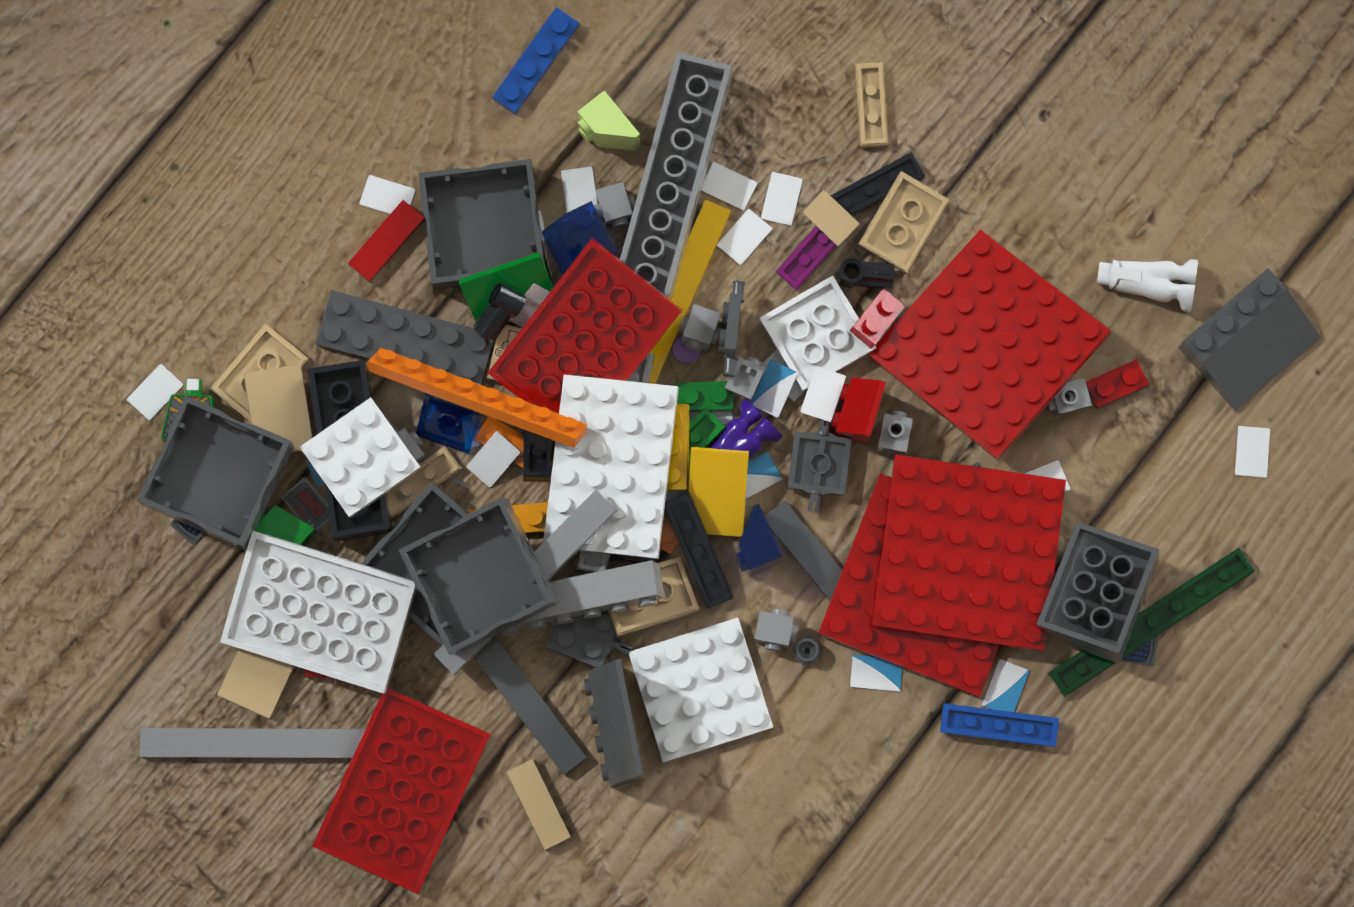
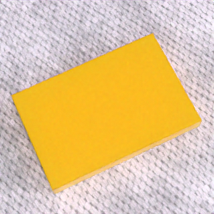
[688,447,749,537]

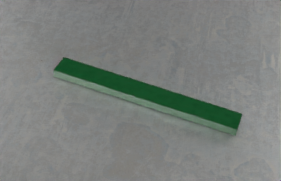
[1048,548,1255,697]

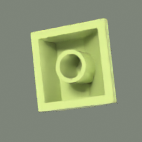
[577,91,641,151]

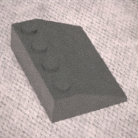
[1178,268,1320,411]
[1036,522,1159,664]
[583,659,645,787]

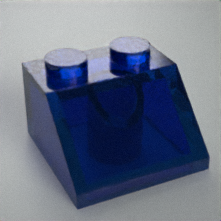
[541,201,617,275]
[416,393,484,454]
[735,503,782,577]

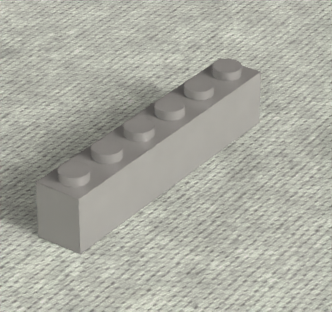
[501,560,665,636]

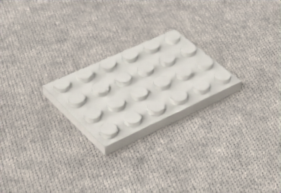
[543,375,679,559]
[220,531,417,694]

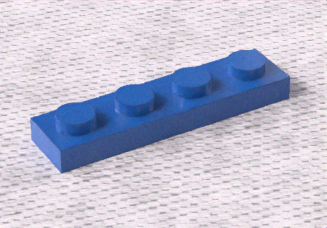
[492,7,580,115]
[940,703,1059,748]

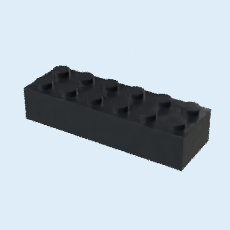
[308,360,392,542]

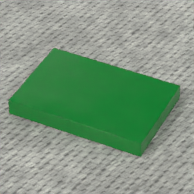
[459,252,554,322]

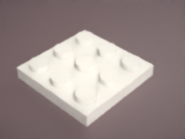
[759,276,876,392]
[300,398,421,518]

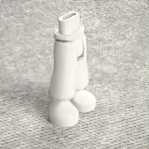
[1097,259,1198,313]

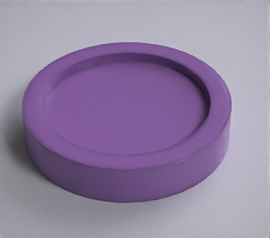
[672,336,701,364]

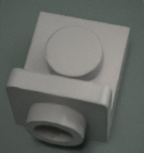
[725,356,765,401]

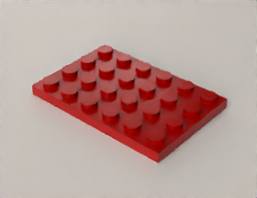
[488,238,683,414]
[312,688,491,894]

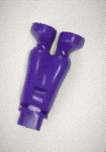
[709,399,783,459]

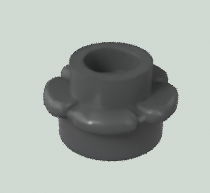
[793,636,821,665]

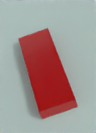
[348,200,425,283]

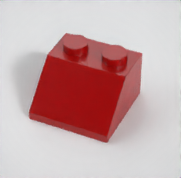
[831,377,886,445]

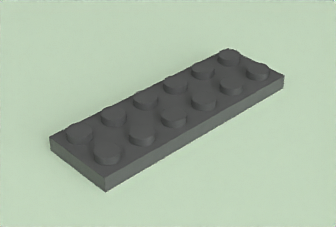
[316,290,494,385]

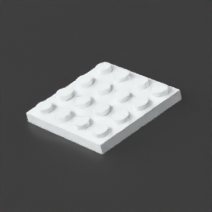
[629,618,773,763]

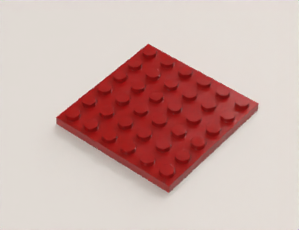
[868,229,1111,461]
[871,455,1066,652]
[817,473,999,698]

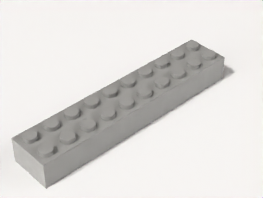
[620,52,733,342]

